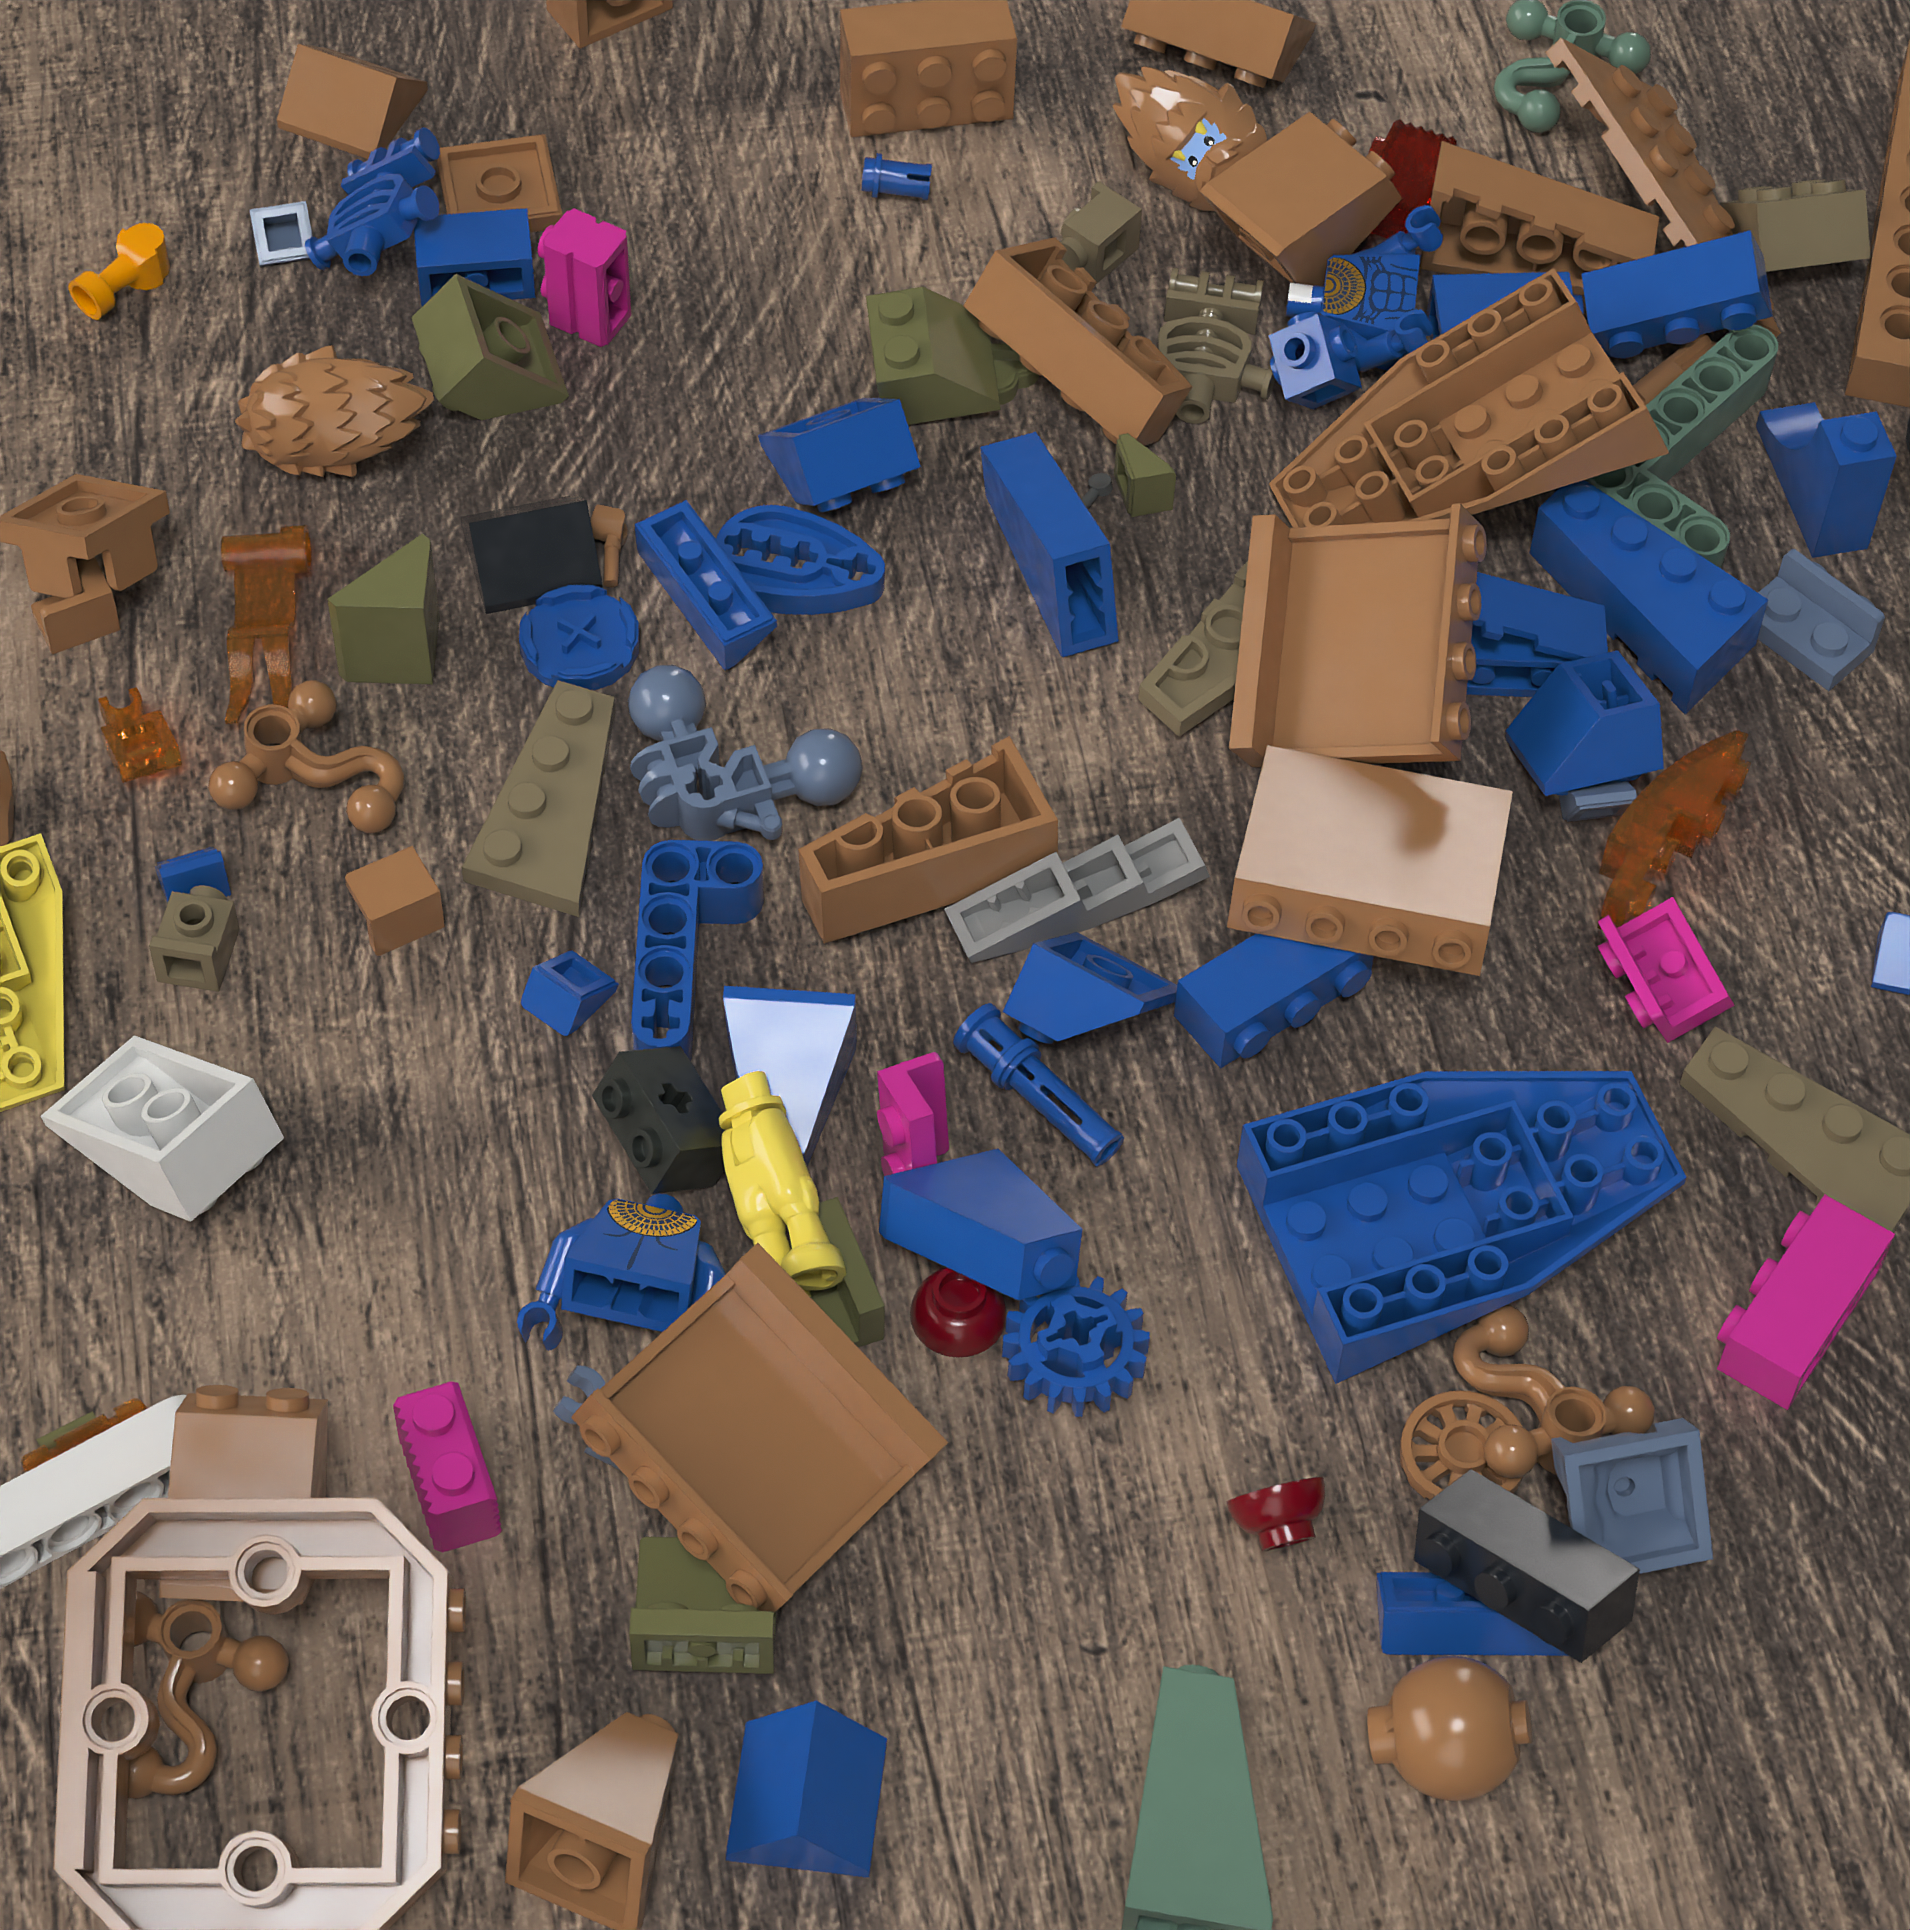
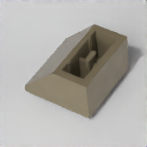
[1720,179,1871,272]

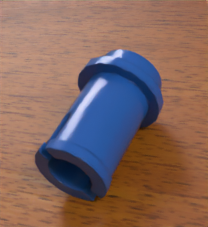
[861,153,932,200]

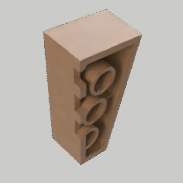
[798,736,1058,944]

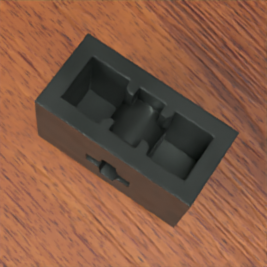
[592,1046,725,1194]

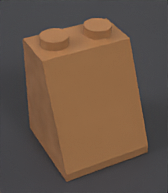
[1200,111,1402,286]
[159,1385,328,1604]

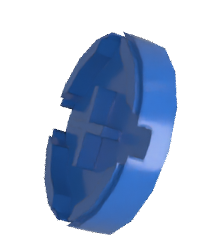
[519,585,639,691]

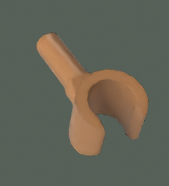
[591,505,628,587]

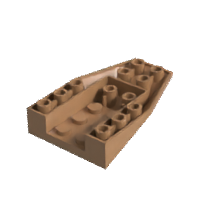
[1269,268,1669,528]

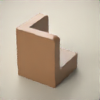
[31,557,121,655]
[345,846,445,956]

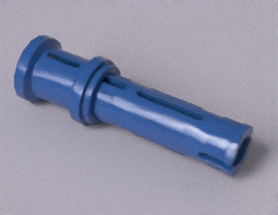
[953,1003,1124,1167]

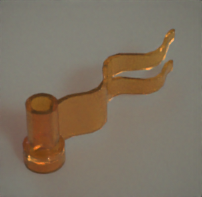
[221,525,312,724]

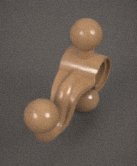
[208,680,404,833]
[1453,1305,1655,1478]
[128,1591,289,1799]

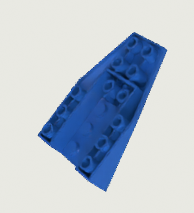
[1237,1071,1687,1384]

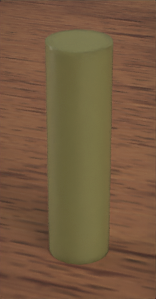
[36,1411,100,1455]

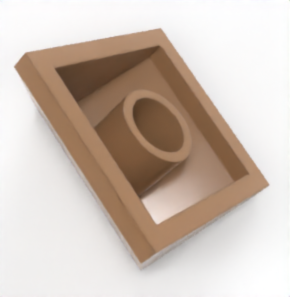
[277,44,428,159]

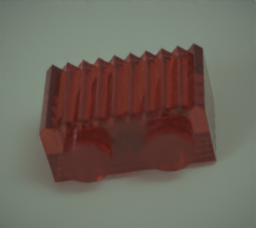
[1369,119,1457,238]

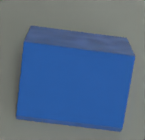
[726,1700,887,1878]

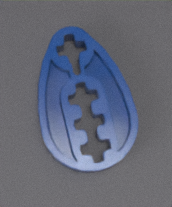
[716,505,885,615]

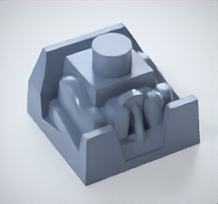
[1551,1418,1713,1574]

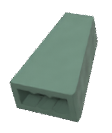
[1121,1665,1273,1930]

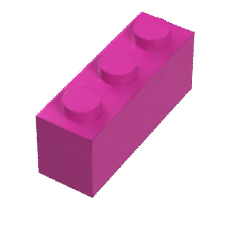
[1717,1194,1895,1410]

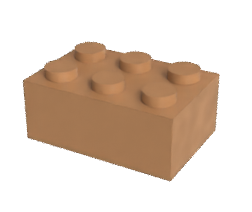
[840,0,1017,137]

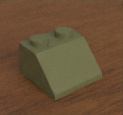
[411,274,569,420]
[866,287,1001,425]

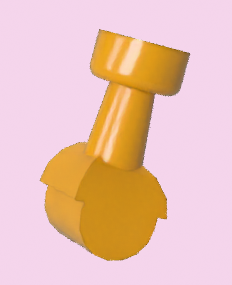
[68,223,170,320]

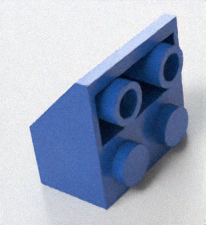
[1505,650,1664,796]

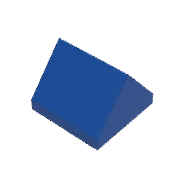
[154,847,231,904]

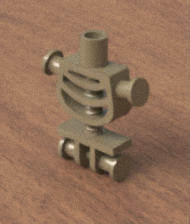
[1157,267,1276,424]

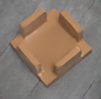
[0,474,170,598]

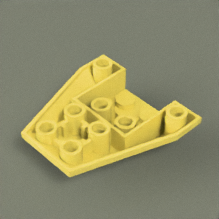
[0,833,65,1112]

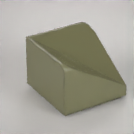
[1114,433,1176,517]

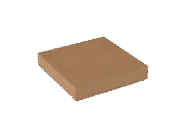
[436,134,562,232]

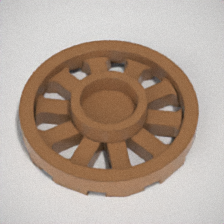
[1400,1390,1524,1500]

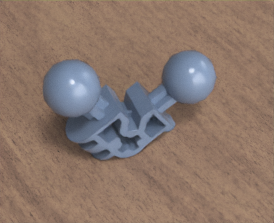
[628,665,863,841]

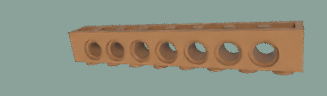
[1845,39,1910,408]

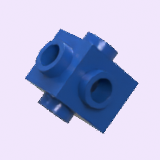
[1268,312,1362,409]

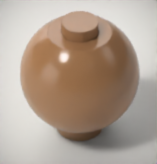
[1367,1656,1532,1801]

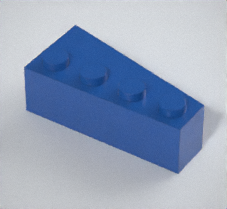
[1529,480,1768,715]

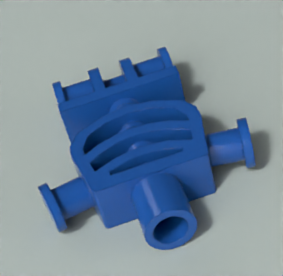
[305,128,440,276]

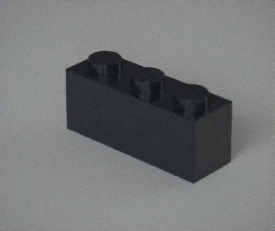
[1414,1469,1640,1663]

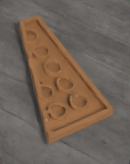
[1545,38,1781,337]

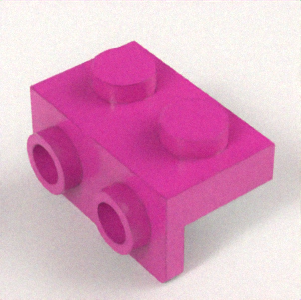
[1598,897,1735,1043]
[877,1052,949,1176]

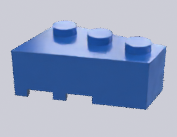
[1466,572,1608,697]

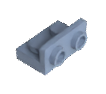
[1758,549,1885,691]

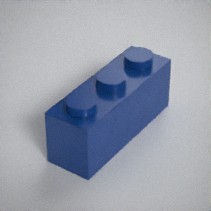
[1582,230,1773,358]
[1174,933,1374,1069]

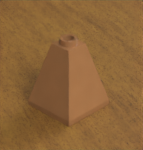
[505,1712,678,1930]

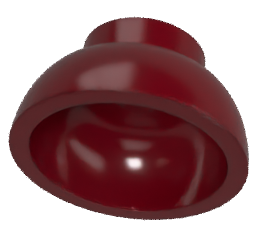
[910,1267,1007,1357]
[1226,1477,1325,1551]

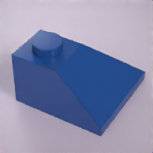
[1003,932,1177,1044]

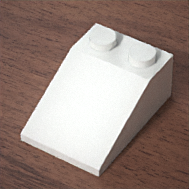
[41,1035,284,1222]

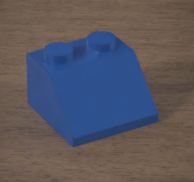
[758,398,921,512]

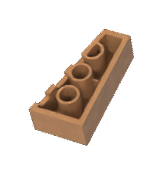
[1420,141,1659,295]
[963,237,1193,446]

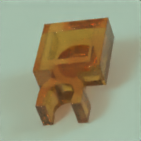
[98,687,182,783]

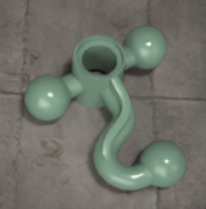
[1494,0,1651,133]

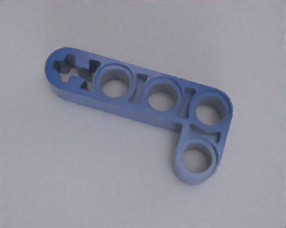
[631,840,764,1062]

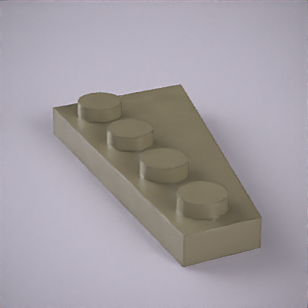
[1138,561,1248,737]
[1680,1026,1910,1233]

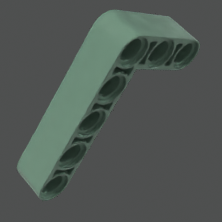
[1585,325,1778,569]

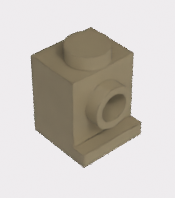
[1060,181,1142,284]
[149,885,240,992]

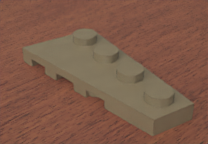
[462,680,615,917]

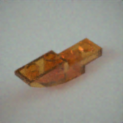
[1597,730,1751,930]

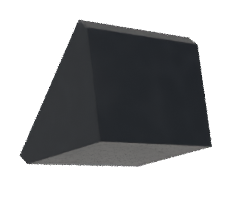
[460,494,603,614]

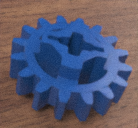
[1002,1276,1150,1417]

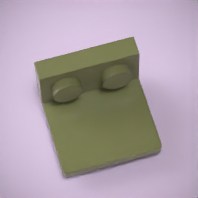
[629,1537,776,1674]

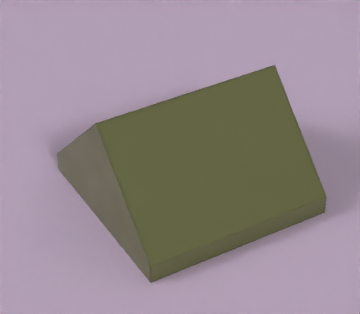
[327,533,440,685]

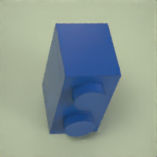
[414,208,535,307]

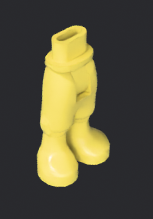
[719,1071,846,1297]

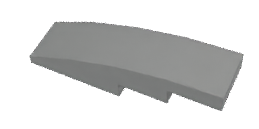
[944,817,1210,963]

